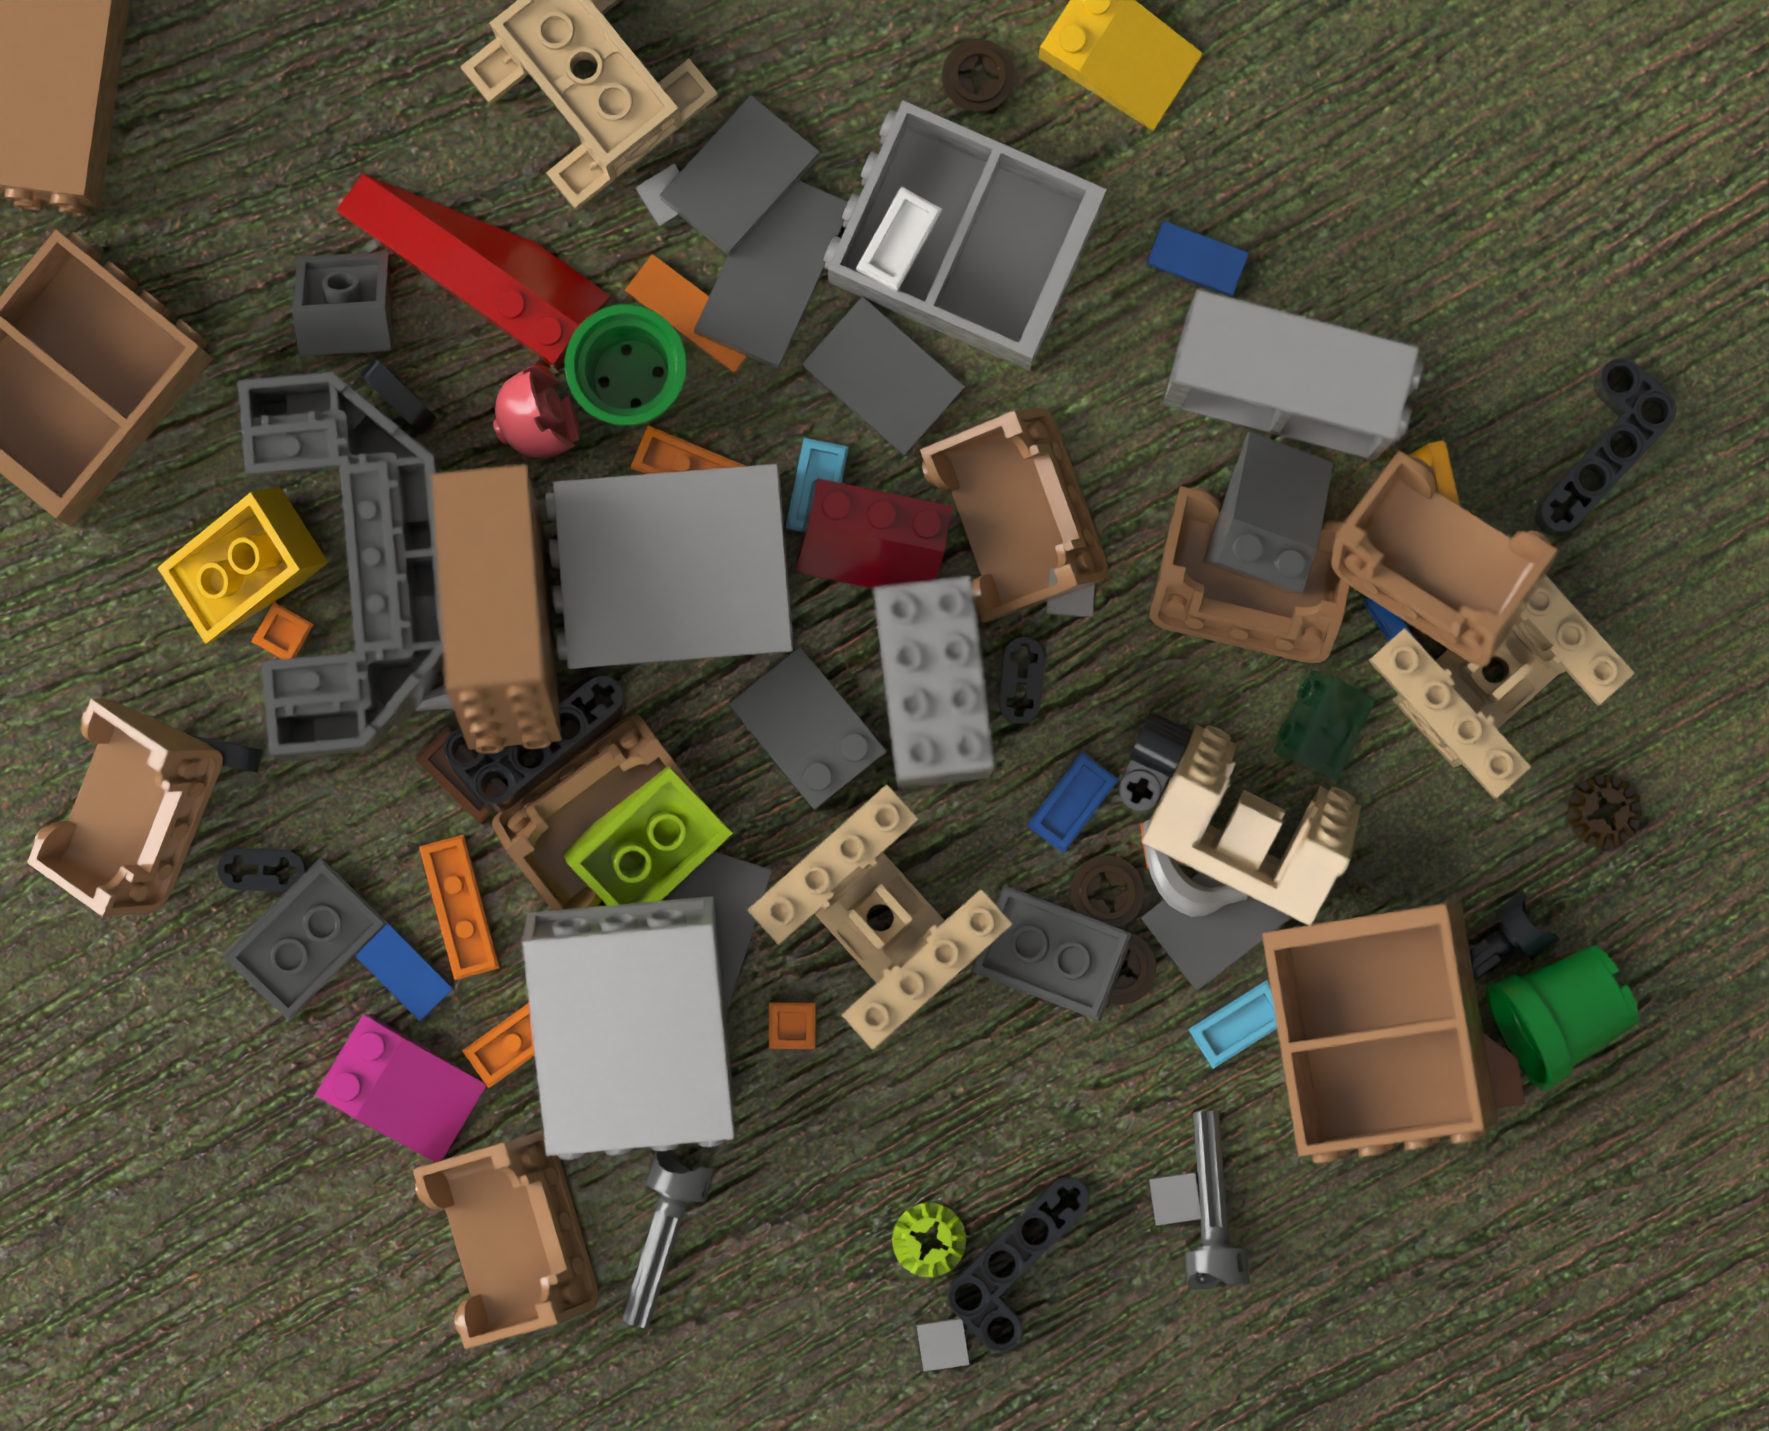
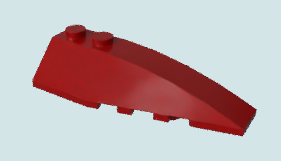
[336,174,611,371]

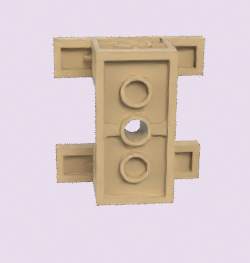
[460,0,718,211]
[1368,535,1635,799]
[1142,724,1361,926]
[748,785,1012,1050]

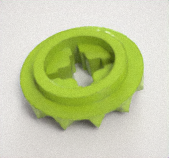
[892,1203,966,1278]

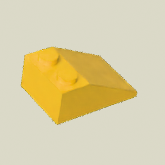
[1038,0,1203,131]
[158,486,328,644]

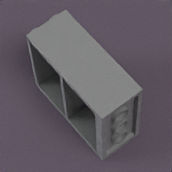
[823,101,1107,371]
[1163,290,1423,461]
[546,464,794,669]
[874,577,994,789]
[522,896,735,1159]

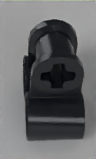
[1119,711,1192,811]

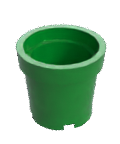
[565,304,686,426]
[1485,945,1639,1092]

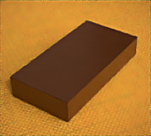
[415,727,508,824]

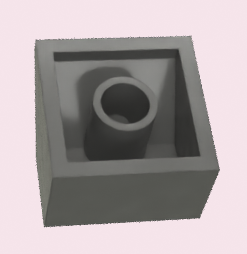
[292,252,393,356]

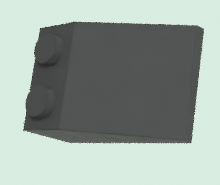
[1203,432,1333,593]
[729,647,887,811]

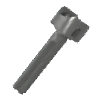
[1185,1110,1250,1290]
[622,1150,716,1328]

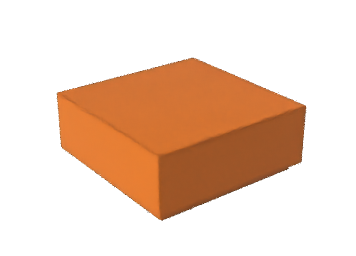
[251,602,316,659]
[769,1003,816,1049]

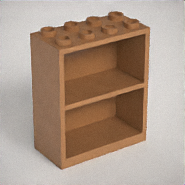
[0,0,130,216]
[0,230,213,528]
[432,465,562,754]
[1262,902,1498,1163]

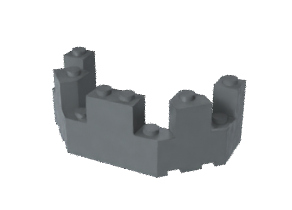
[238,372,445,762]

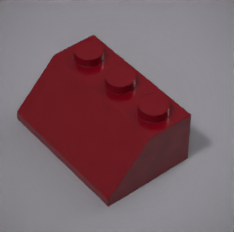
[794,478,953,589]

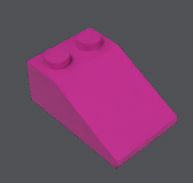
[315,1014,487,1162]

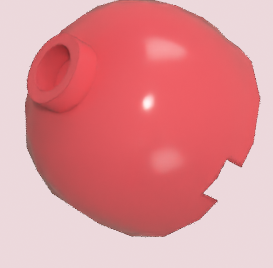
[493,364,580,459]

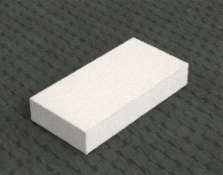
[856,187,942,292]

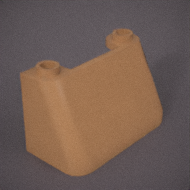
[920,408,1108,623]
[1331,451,1558,666]
[1149,486,1349,663]
[27,698,223,917]
[492,715,709,911]
[412,1131,598,1349]

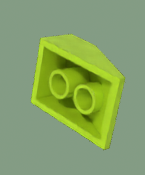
[563,766,733,906]

